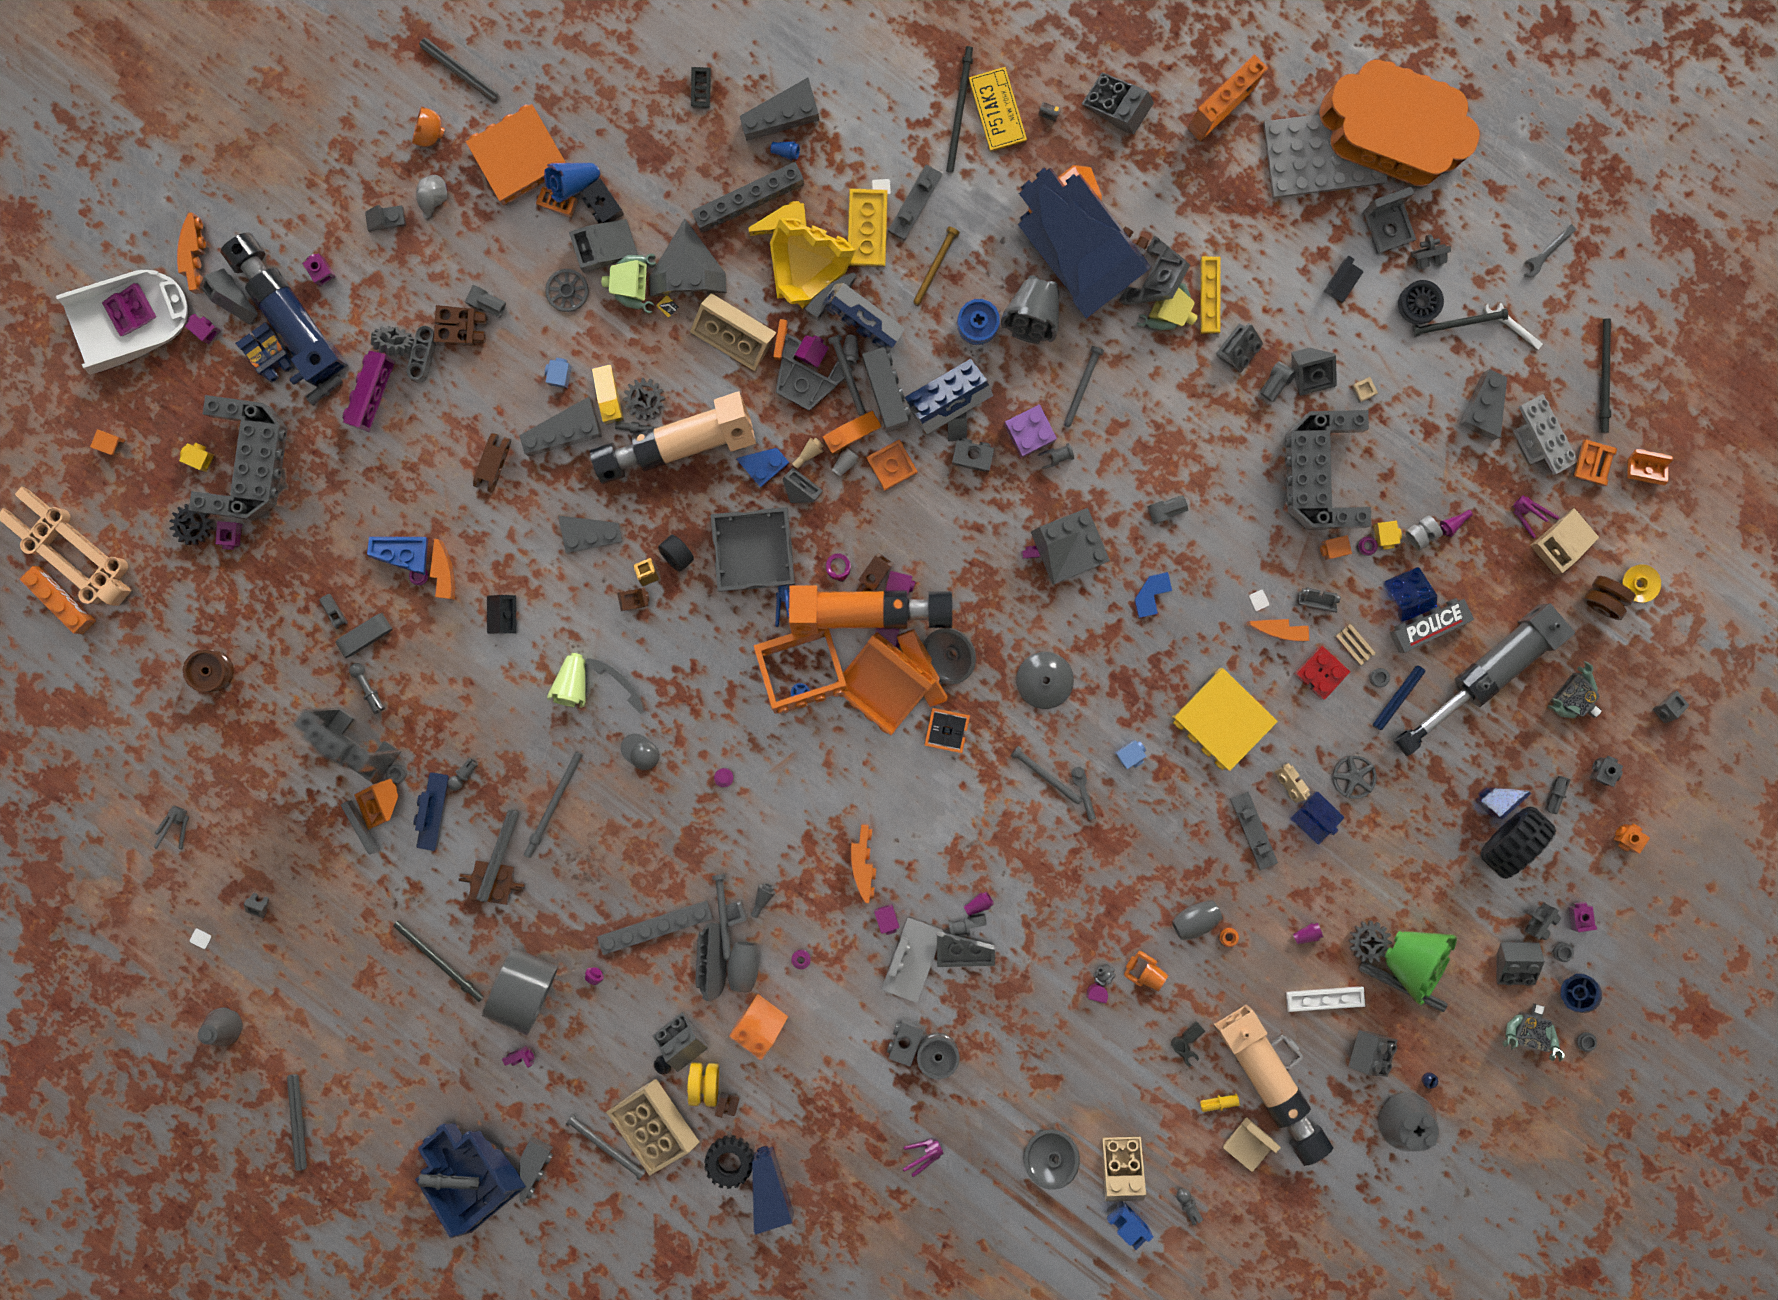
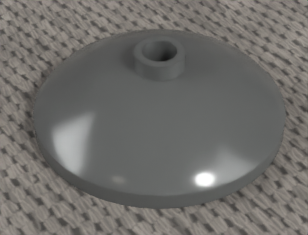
[923,628,976,685]
[1016,652,1074,709]
[1024,1130,1080,1190]

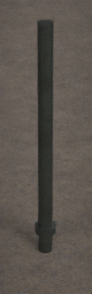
[946,46,973,172]

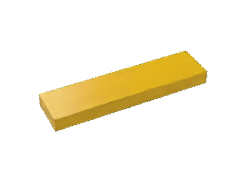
[1200,257,1221,334]

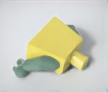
[1137,282,1197,331]

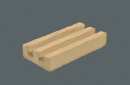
[1335,624,1375,666]

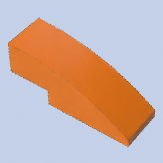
[430,539,455,600]
[1247,619,1309,641]

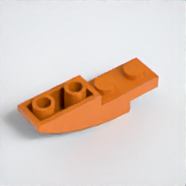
[177,212,206,294]
[851,824,876,903]

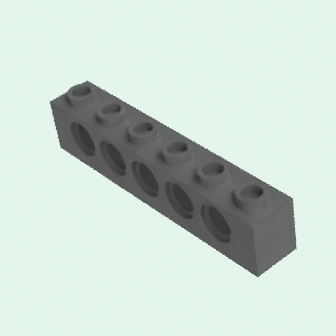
[691,162,805,233]

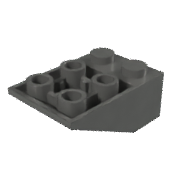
[1082,72,1154,134]
[569,219,638,273]

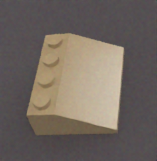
[606,1079,699,1176]

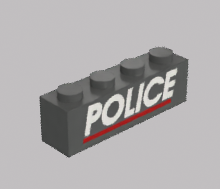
[1390,598,1474,653]

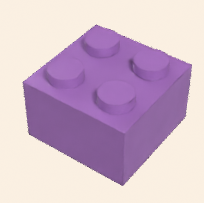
[1004,404,1057,458]

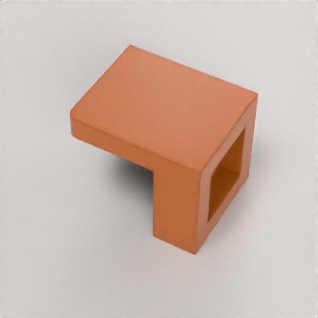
[90,429,126,455]

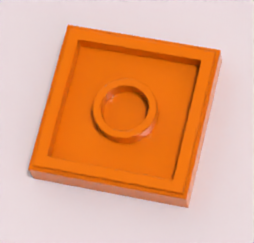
[866,439,918,491]

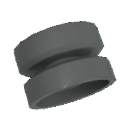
[917,1032,960,1080]

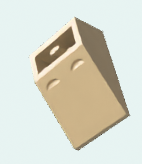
[1530,508,1599,574]
[1102,1137,1146,1202]

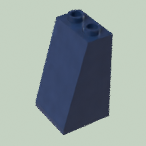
[752,1146,794,1235]

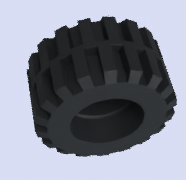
[704,1135,754,1189]

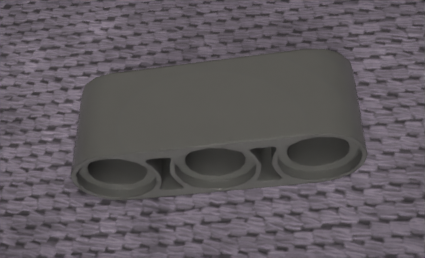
[406,326,436,383]
[335,613,393,658]

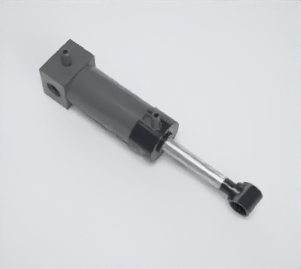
[1394,603,1575,756]

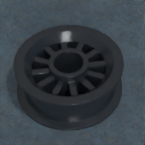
[1398,280,1444,325]

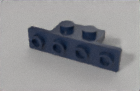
[413,772,449,851]

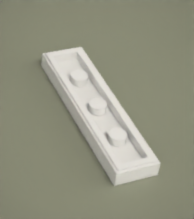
[1286,986,1365,1012]

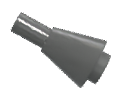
[751,883,776,918]

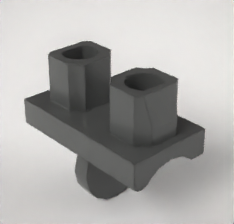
[1411,234,1451,268]
[1525,903,1561,940]

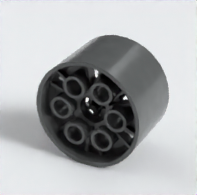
[482,947,559,1035]

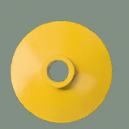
[1622,564,1661,603]

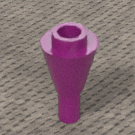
[1440,510,1473,537]

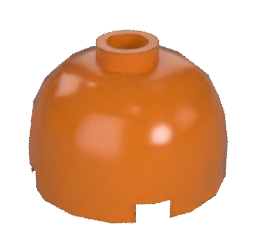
[412,106,445,147]

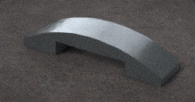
[585,658,646,714]

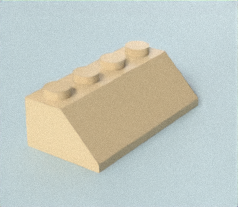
[690,293,776,371]

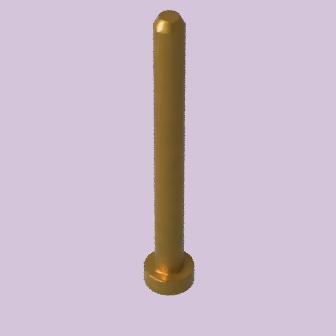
[913,226,960,306]

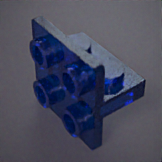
[1291,792,1344,844]

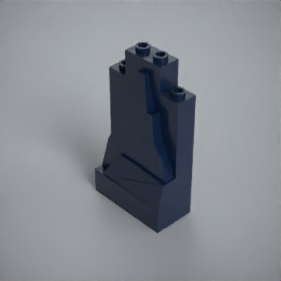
[1018,167,1151,319]

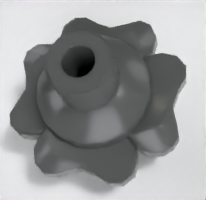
[1093,964,1116,987]

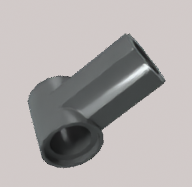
[465,285,506,318]
[1259,361,1296,402]
[1147,495,1189,524]

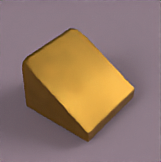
[633,558,659,586]

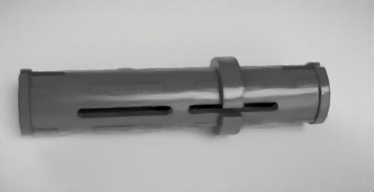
[418,1173,479,1190]

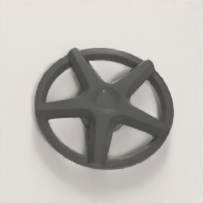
[1333,756,1377,799]

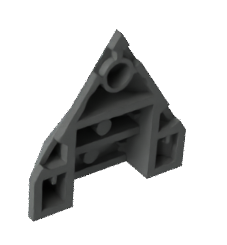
[649,218,727,297]

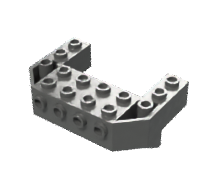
[189,395,288,520]
[1284,410,1372,530]

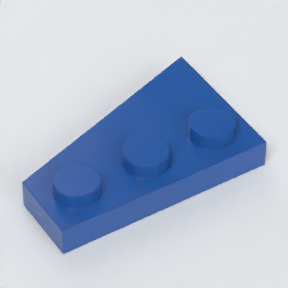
[367,537,428,575]

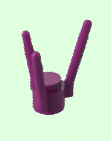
[1512,495,1559,538]
[903,1139,944,1177]

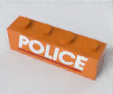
[19,566,96,634]

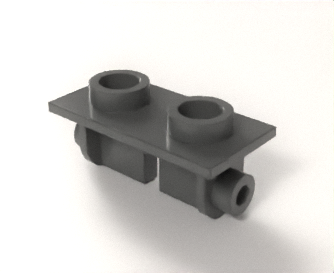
[1299,587,1341,613]

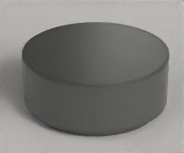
[1369,668,1390,687]
[386,764,407,784]

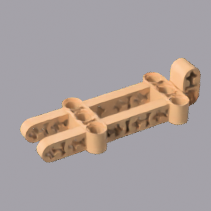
[0,486,131,606]

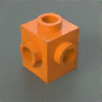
[1613,823,1650,854]

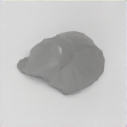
[416,175,447,219]

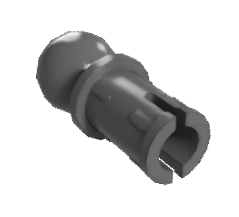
[448,757,478,791]
[1176,1188,1203,1225]

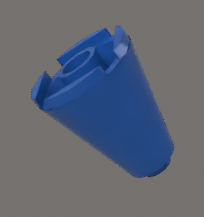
[544,163,600,202]

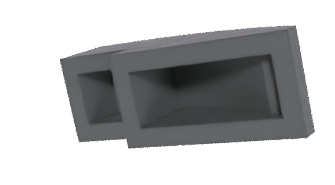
[805,273,857,321]

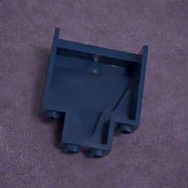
[415,1123,526,1238]

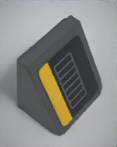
[1038,102,1060,121]

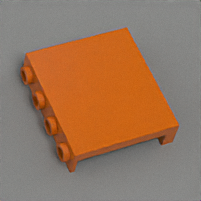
[465,104,566,206]
[835,631,936,735]

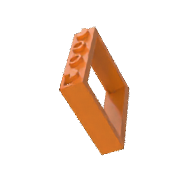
[1187,54,1268,142]
[753,629,848,714]

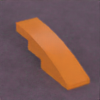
[897,629,948,707]

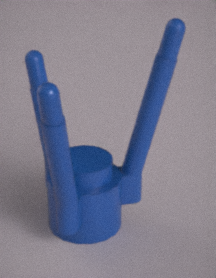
[775,585,793,627]

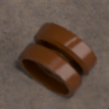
[1583,576,1636,620]
[183,650,234,692]

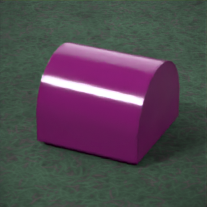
[1086,983,1108,1004]

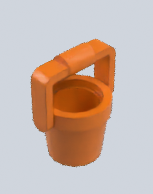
[1124,951,1169,992]

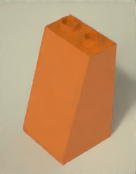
[729,994,788,1060]

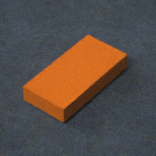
[773,319,788,361]

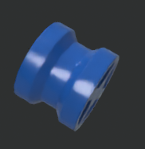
[791,683,810,697]

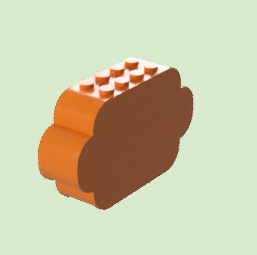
[1319,60,1480,186]

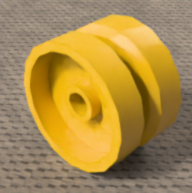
[687,1062,719,1107]

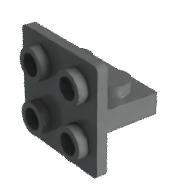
[1216,323,1263,373]

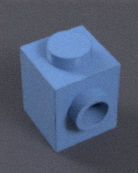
[545,358,572,389]
[1115,740,1147,769]

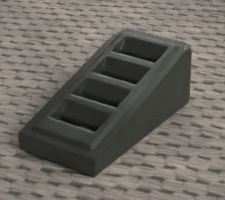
[691,67,711,107]

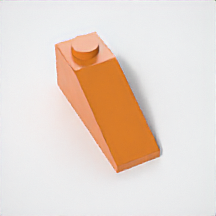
[823,410,882,456]

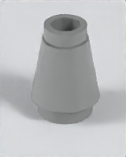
[843,335,859,365]
[832,448,859,477]

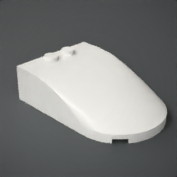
[56,270,188,375]

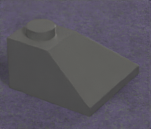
[1291,348,1337,396]

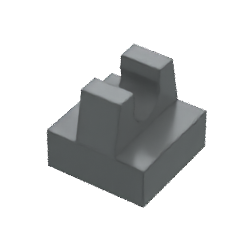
[244,893,269,918]

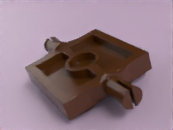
[459,861,525,905]

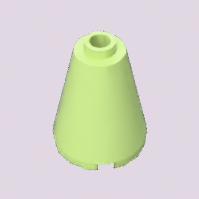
[547,653,586,708]

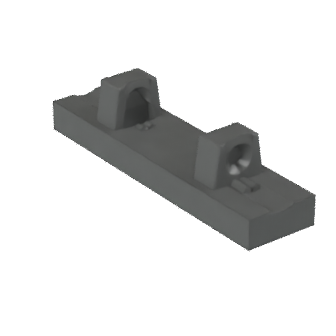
[888,164,943,241]
[1230,791,1278,870]

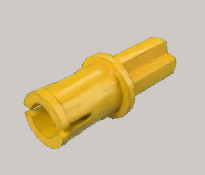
[1200,1094,1240,1112]

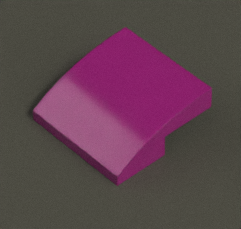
[102,283,156,336]

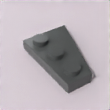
[558,516,623,553]

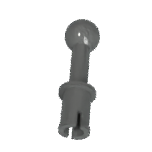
[349,663,385,714]

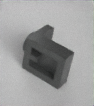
[1653,691,1689,723]

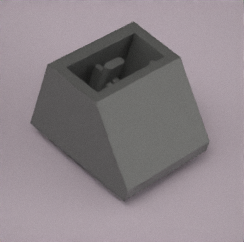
[1496,942,1545,986]
[653,1012,708,1072]
[1349,1030,1398,1077]

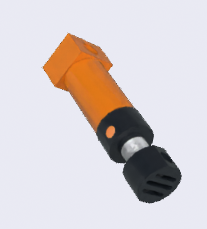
[789,585,952,635]

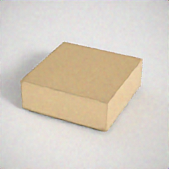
[1352,377,1378,403]

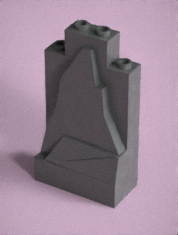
[293,708,401,784]

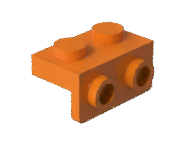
[1627,449,1673,486]

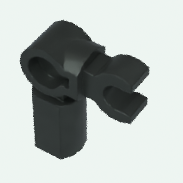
[1171,1021,1206,1067]

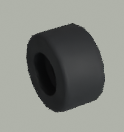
[658,535,694,572]

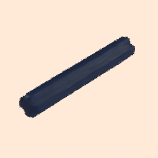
[1373,665,1426,730]

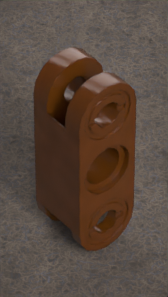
[473,433,511,493]

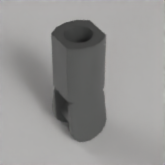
[319,594,348,629]

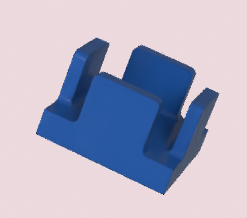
[1107,1201,1154,1250]

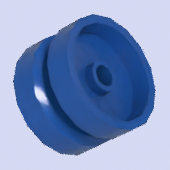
[957,299,1000,345]

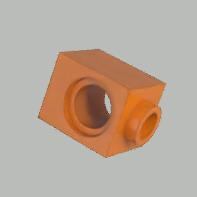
[1320,535,1352,560]

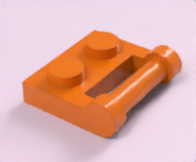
[1573,440,1617,486]

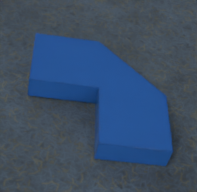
[1134,572,1172,618]

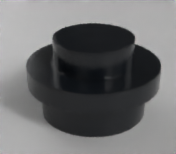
[654,1055,671,1074]

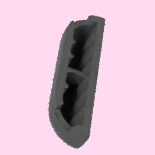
[696,923,727,1001]

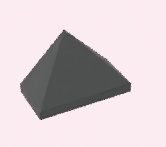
[783,468,823,503]

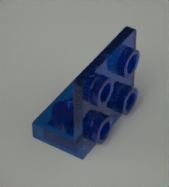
[1385,567,1437,622]

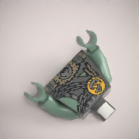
[1547,661,1602,718]
[1502,1003,1564,1062]

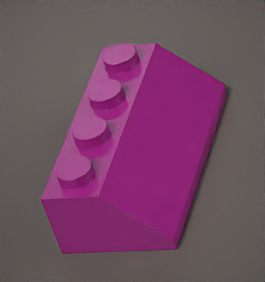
[342,350,396,432]

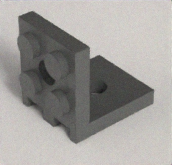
[1363,187,1416,254]

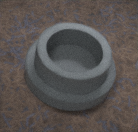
[1554,943,1574,962]
[1577,1032,1597,1052]

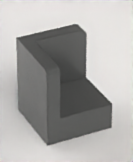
[726,900,748,926]

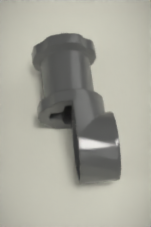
[949,914,987,936]

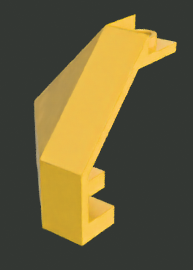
[770,218,855,309]

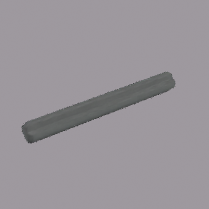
[419,38,499,102]
[477,809,518,902]
[1358,961,1448,1012]
[287,1074,307,1171]

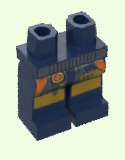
[235,322,294,383]

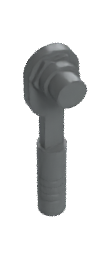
[1071,767,1096,820]

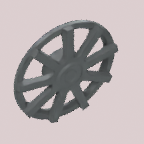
[545,269,588,312]

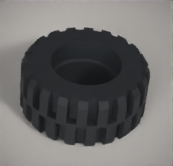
[1480,806,1556,879]

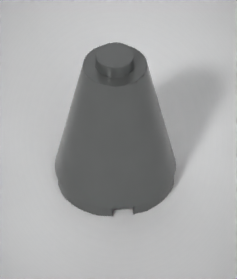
[198,1007,243,1046]

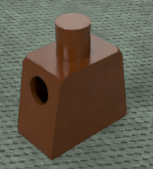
[856,553,894,592]

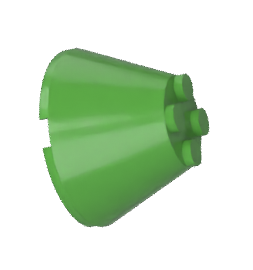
[1385,931,1457,1006]

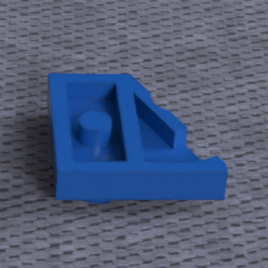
[736,448,789,487]

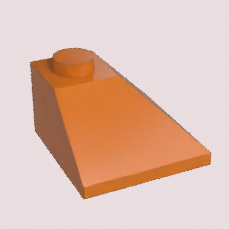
[354,779,398,830]

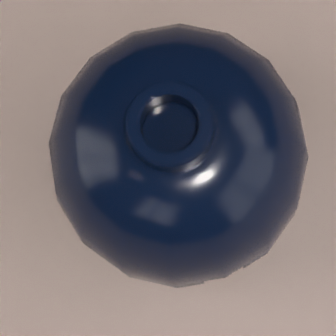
[1560,974,1602,1013]

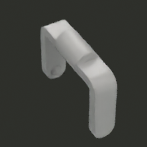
[1271,1034,1303,1071]

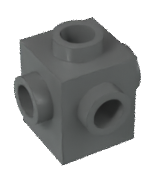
[1590,756,1623,787]

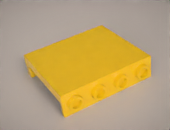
[1172,668,1278,771]

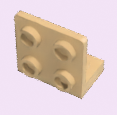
[1223,1117,1281,1171]

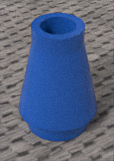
[771,141,800,161]

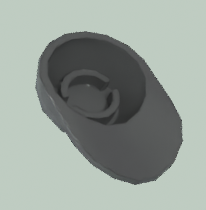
[621,734,660,770]

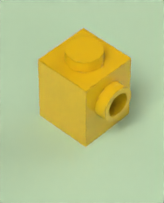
[179,442,214,472]
[1373,521,1402,550]

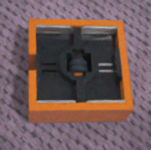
[924,708,970,753]

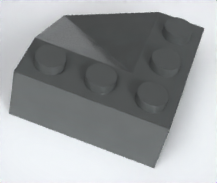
[1031,508,1110,585]

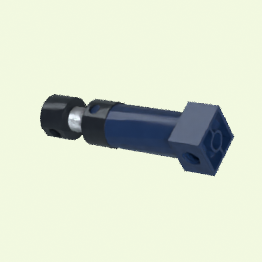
[220,232,349,387]

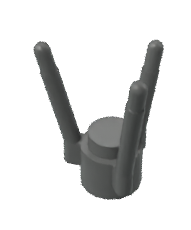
[154,805,189,850]

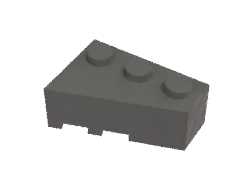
[1459,369,1507,440]

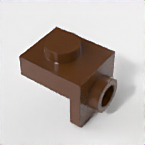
[617,587,649,611]

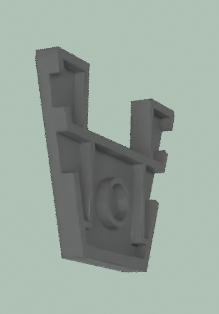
[1119,236,1190,305]
[776,334,853,411]

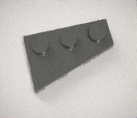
[937,931,995,967]

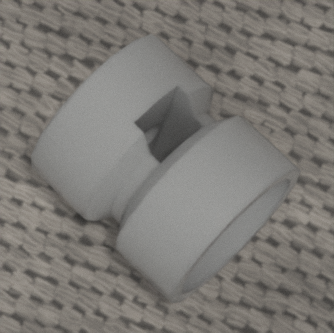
[1405,515,1443,551]

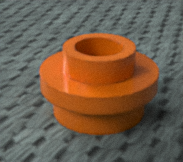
[1219,928,1239,947]

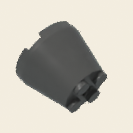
[1001,276,1059,344]
[1378,1092,1439,1152]

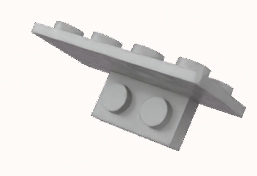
[1513,394,1578,475]
[882,918,943,1002]

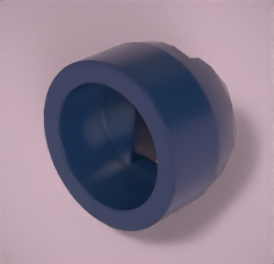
[1422,1072,1439,1089]

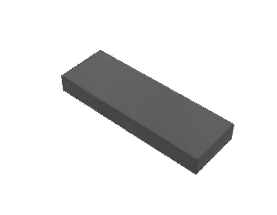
[341,800,380,855]

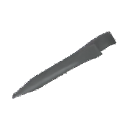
[1524,224,1577,277]

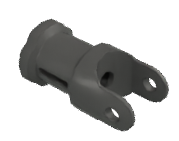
[1038,443,1074,468]

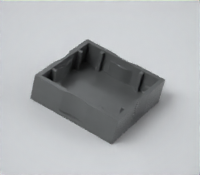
[710,507,796,592]

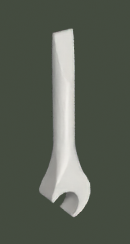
[1484,303,1543,350]

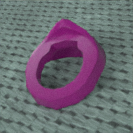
[826,553,851,582]

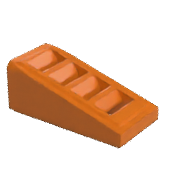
[536,186,578,219]

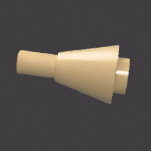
[792,438,824,469]

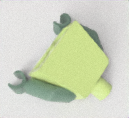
[601,253,656,314]

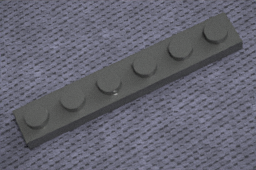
[597,900,713,955]

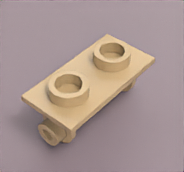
[1274,763,1310,803]

